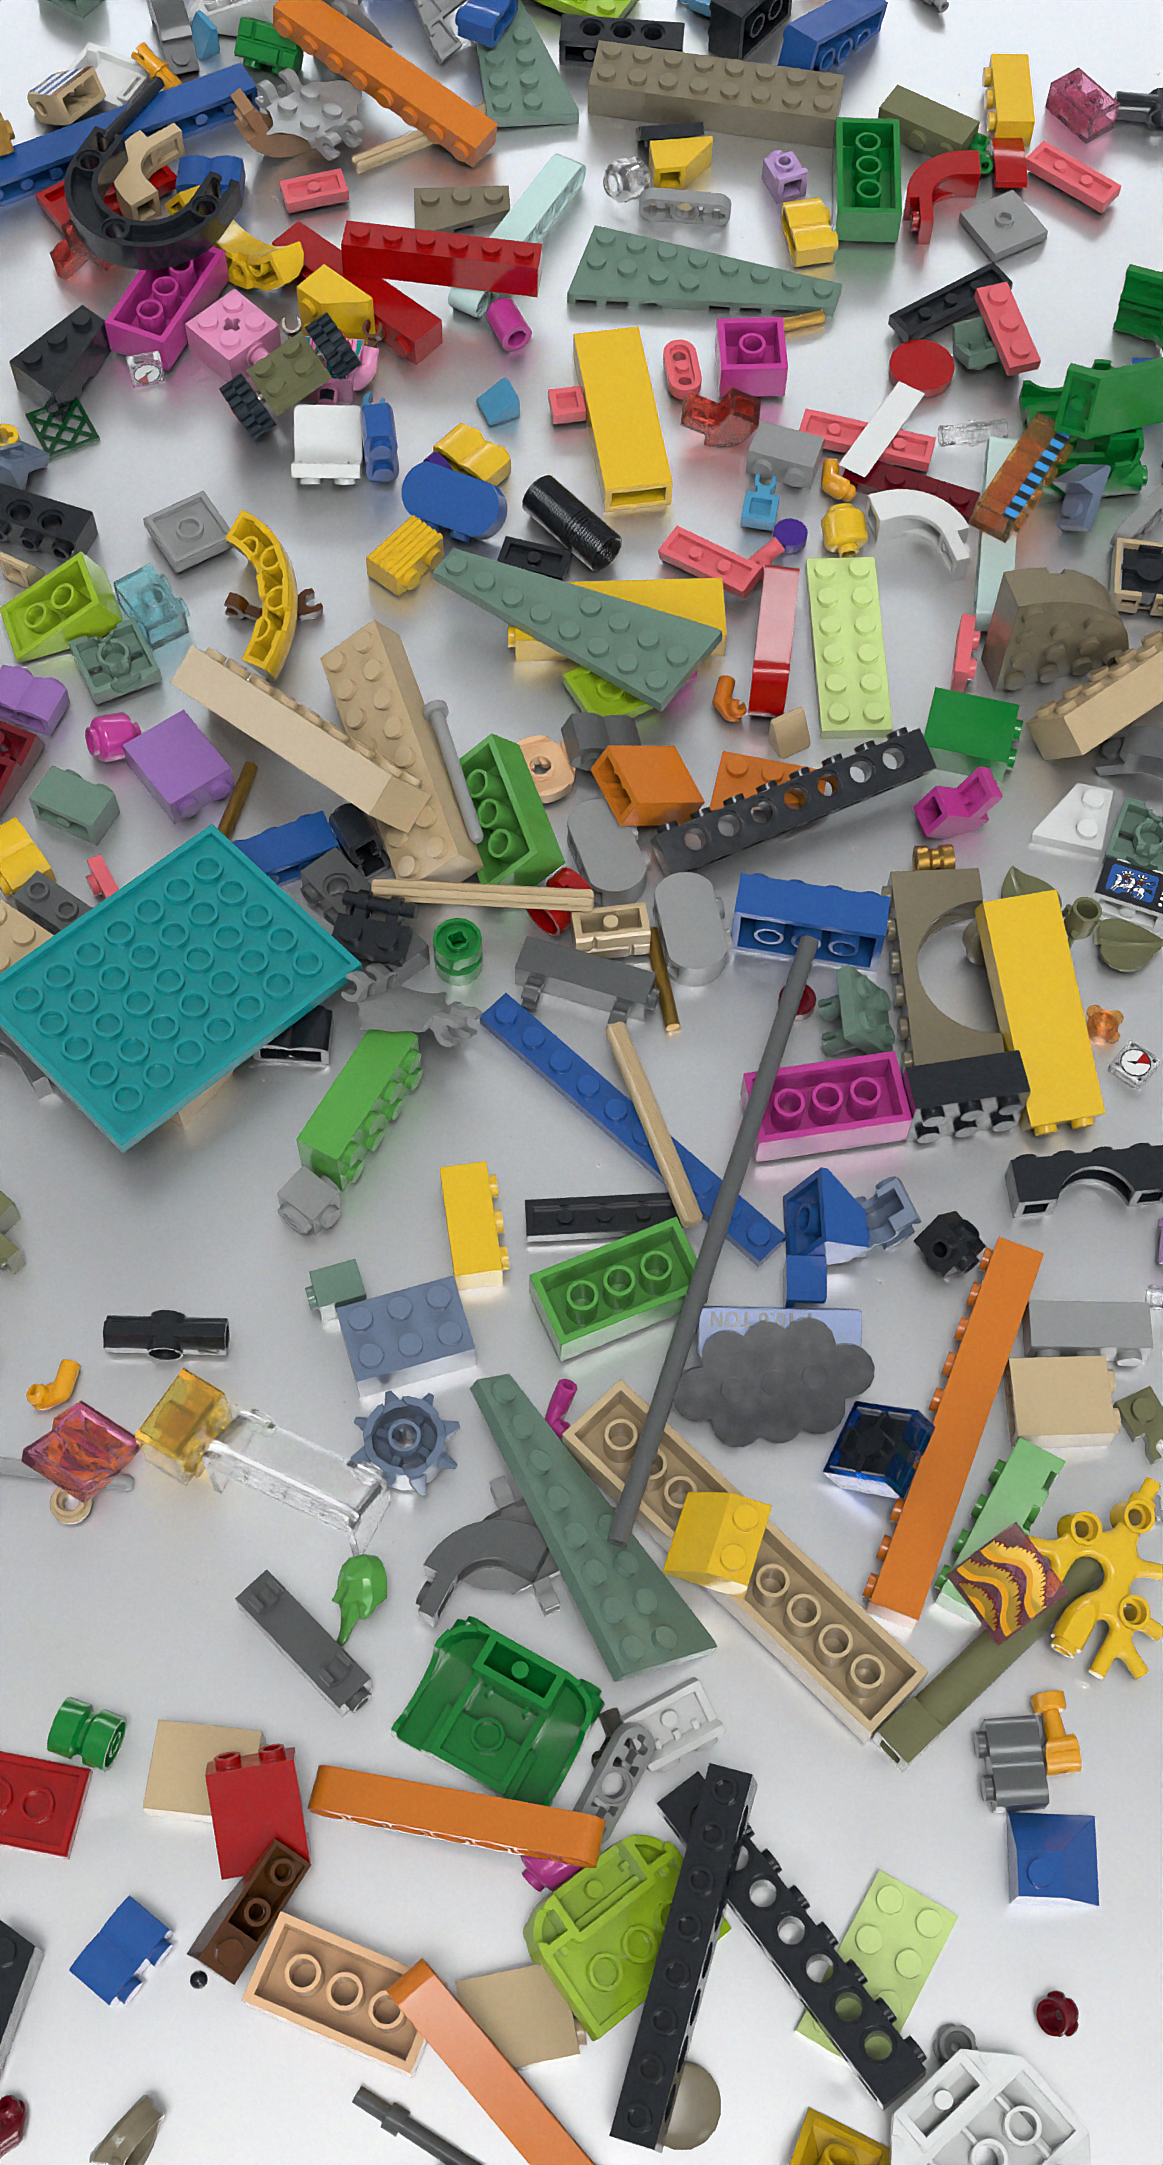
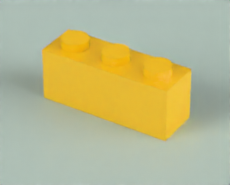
[982,54,1035,146]
[440,1161,510,1291]

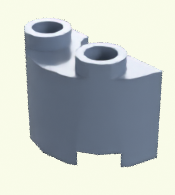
[855,1176,921,1257]

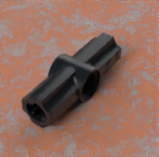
[1112,87,1163,132]
[103,1310,230,1361]

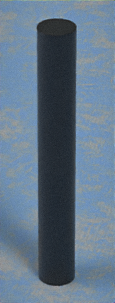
[105,76,165,146]

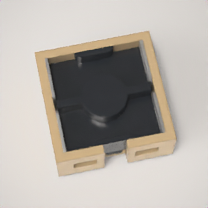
[1109,537,1163,616]

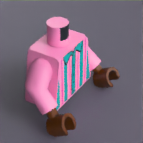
[281,315,385,405]

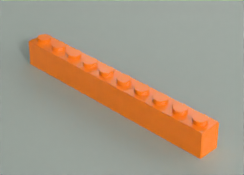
[862,1237,1044,1631]

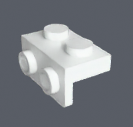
[619,1677,726,1772]

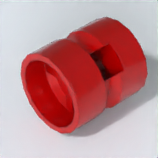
[525,867,595,937]

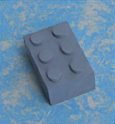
[336,1276,477,1398]

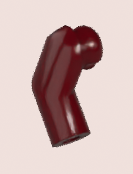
[0,2095,27,2159]

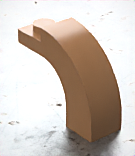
[230,88,313,158]

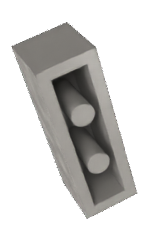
[1022,1300,1153,1366]

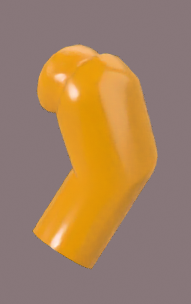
[821,459,856,502]
[26,1359,81,1411]

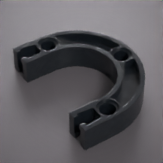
[64,126,243,270]

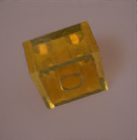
[134,1368,234,1486]

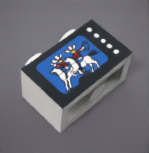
[1092,856,1163,934]

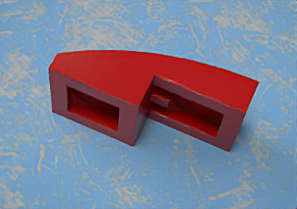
[989,137,1027,188]

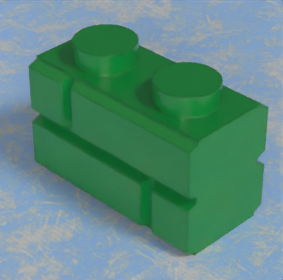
[234,17,304,75]

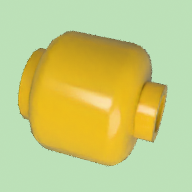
[821,503,868,558]

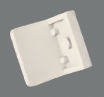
[291,404,363,485]

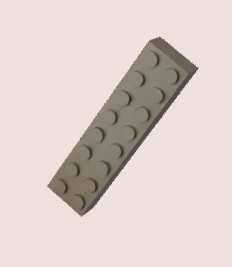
[588,40,845,149]

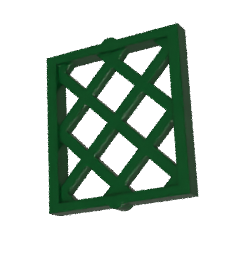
[25,398,100,460]

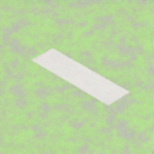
[838,382,925,477]

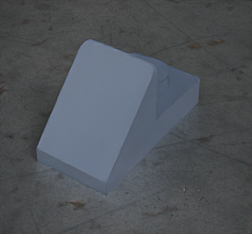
[0,441,50,491]
[1052,464,1111,532]

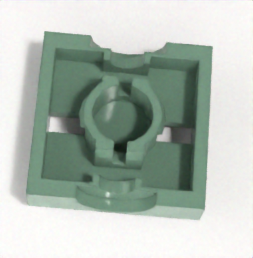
[68,617,162,705]
[1102,796,1163,872]

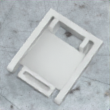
[65,42,150,112]

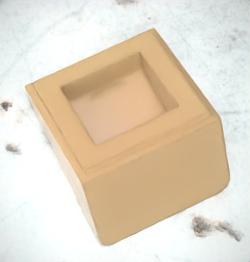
[0,552,45,588]
[768,707,810,759]

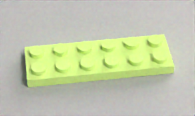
[805,557,893,739]

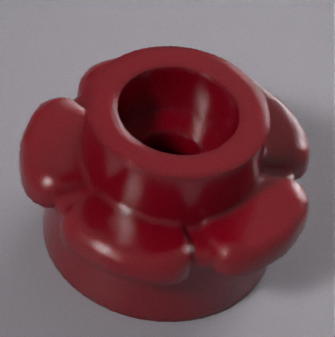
[1036,1990,1079,2037]

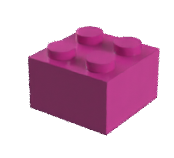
[714,317,788,397]

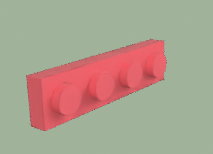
[799,408,936,472]

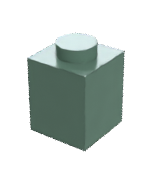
[305,1259,367,1322]

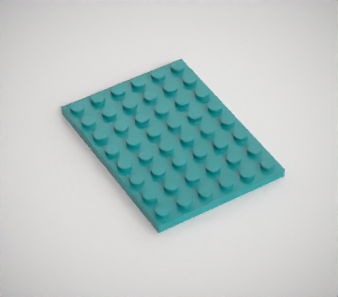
[0,824,362,1153]

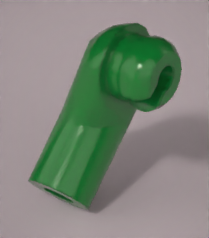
[968,133,993,174]

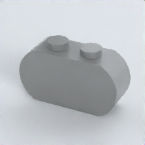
[567,799,651,907]
[653,872,733,987]

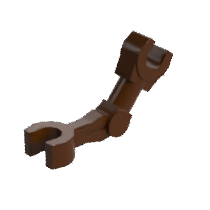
[224,588,323,621]

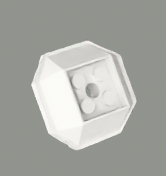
[889,2049,1091,2165]

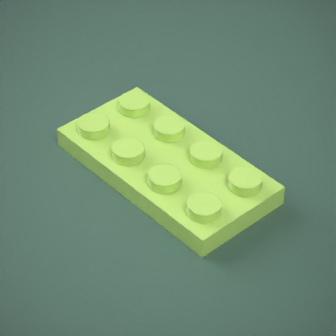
[794,1870,959,2065]

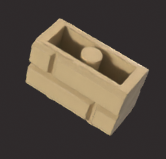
[570,902,651,959]

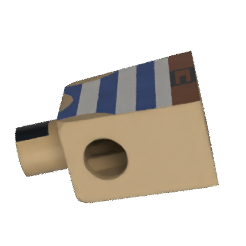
[27,66,106,125]

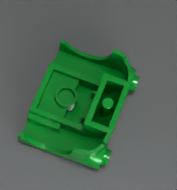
[1019,359,1148,504]
[391,1616,605,1807]

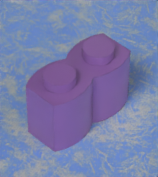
[0,665,70,736]

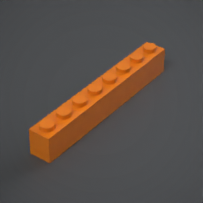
[273,0,498,168]

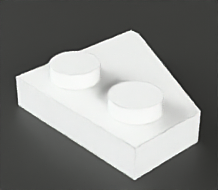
[1030,783,1113,858]

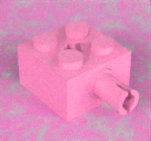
[185,289,282,382]

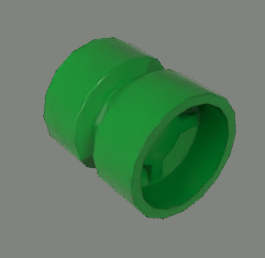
[433,918,483,986]
[47,1697,127,1772]

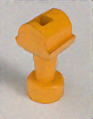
[1030,1690,1082,1776]

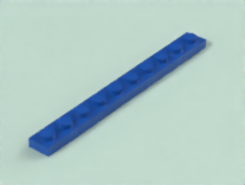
[480,993,786,1268]

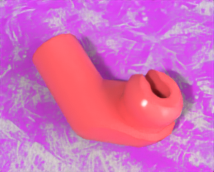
[748,537,785,582]

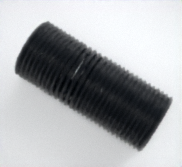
[522,475,622,571]

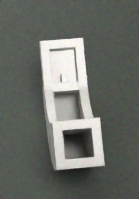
[864,489,971,582]

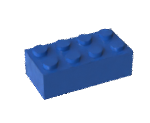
[731,873,891,972]

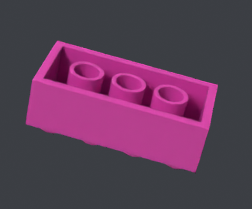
[104,247,229,371]
[740,1051,912,1163]

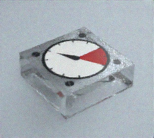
[126,351,166,389]
[1107,1039,1162,1092]

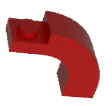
[902,150,981,245]

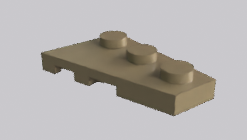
[414,185,510,233]

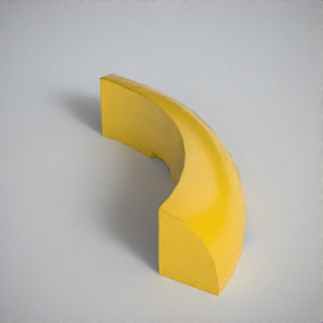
[164,185,304,291]
[225,510,298,681]

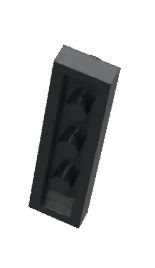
[888,262,1013,342]
[525,1192,685,1242]

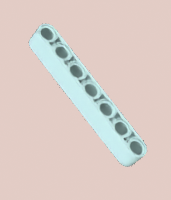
[448,153,586,319]
[973,436,1023,632]

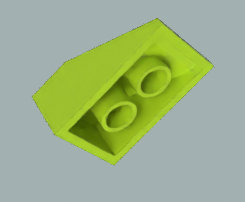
[0,552,124,663]

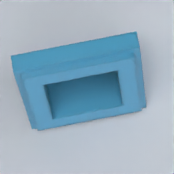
[190,10,220,61]
[476,377,520,427]

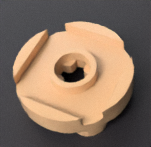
[517,735,576,804]

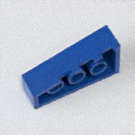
[777,0,888,72]

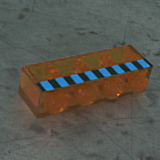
[970,412,1073,543]

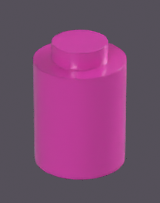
[486,298,532,351]

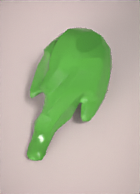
[332,1554,387,1647]

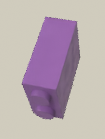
[122,709,235,824]

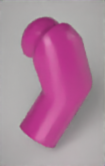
[544,1379,577,1441]

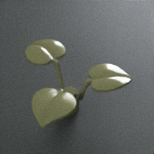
[1001,866,1163,972]

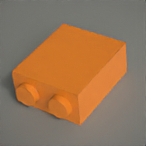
[590,745,705,826]

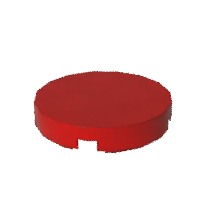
[888,339,955,397]

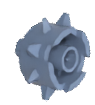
[350,1390,460,1496]

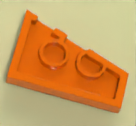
[710,751,827,814]

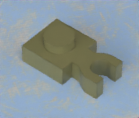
[1113,1386,1163,1465]

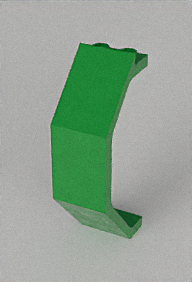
[1054,264,1163,439]

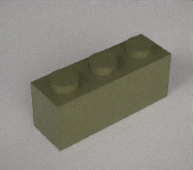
[878,84,980,158]

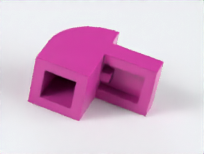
[913,766,1003,839]

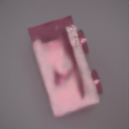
[1045,67,1120,144]

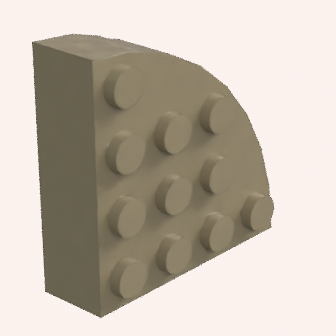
[981,567,1129,692]

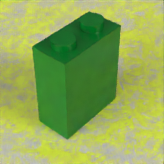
[924,687,1023,783]

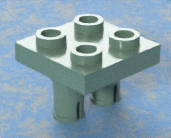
[818,965,895,1057]

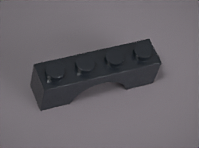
[1004,1143,1163,1218]

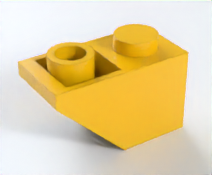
[648,136,713,190]

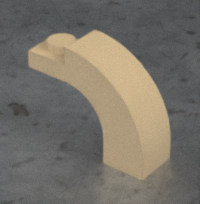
[114,123,185,221]

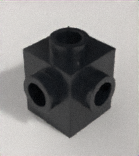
[914,1211,986,1277]

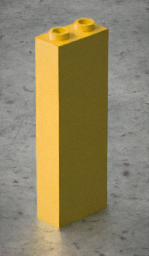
[573,326,673,512]
[507,578,727,661]
[974,889,1106,1136]

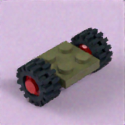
[219,312,362,440]

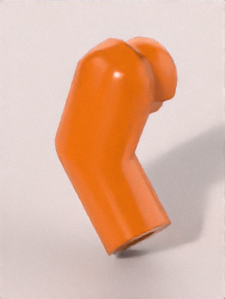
[712,675,747,722]

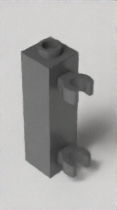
[515,935,660,1025]
[235,1569,373,1717]

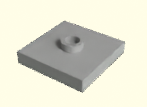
[958,190,1048,262]
[143,490,233,573]

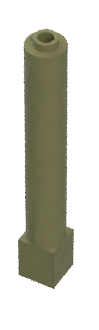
[872,1557,1104,1772]

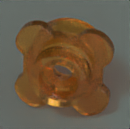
[1086,1005,1124,1044]

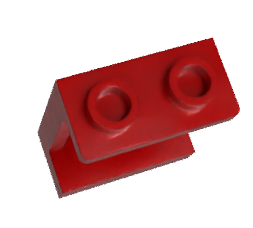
[205,1744,311,1880]

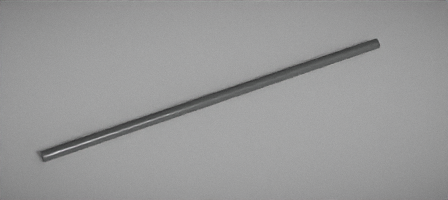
[607,935,819,1547]

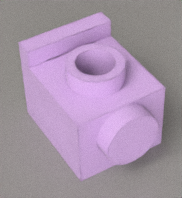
[762,150,808,204]

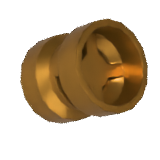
[912,844,956,871]

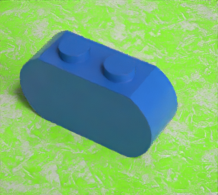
[401,461,507,543]

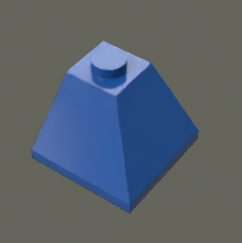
[783,1167,870,1265]
[1006,1812,1099,1908]

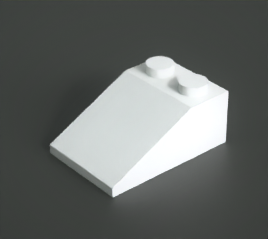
[186,0,279,37]

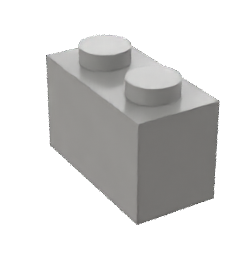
[746,420,825,490]

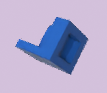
[783,1255,827,1307]

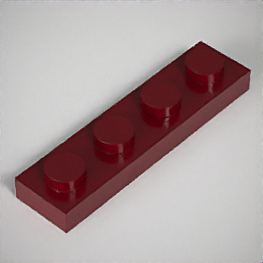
[842,461,980,525]

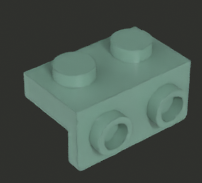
[952,316,1001,370]

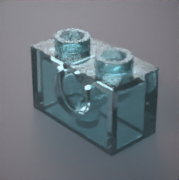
[113,563,190,651]

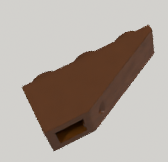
[187,1839,311,1985]

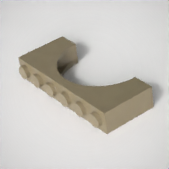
[881,868,1005,1073]

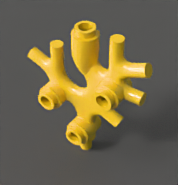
[1023,1477,1163,1679]

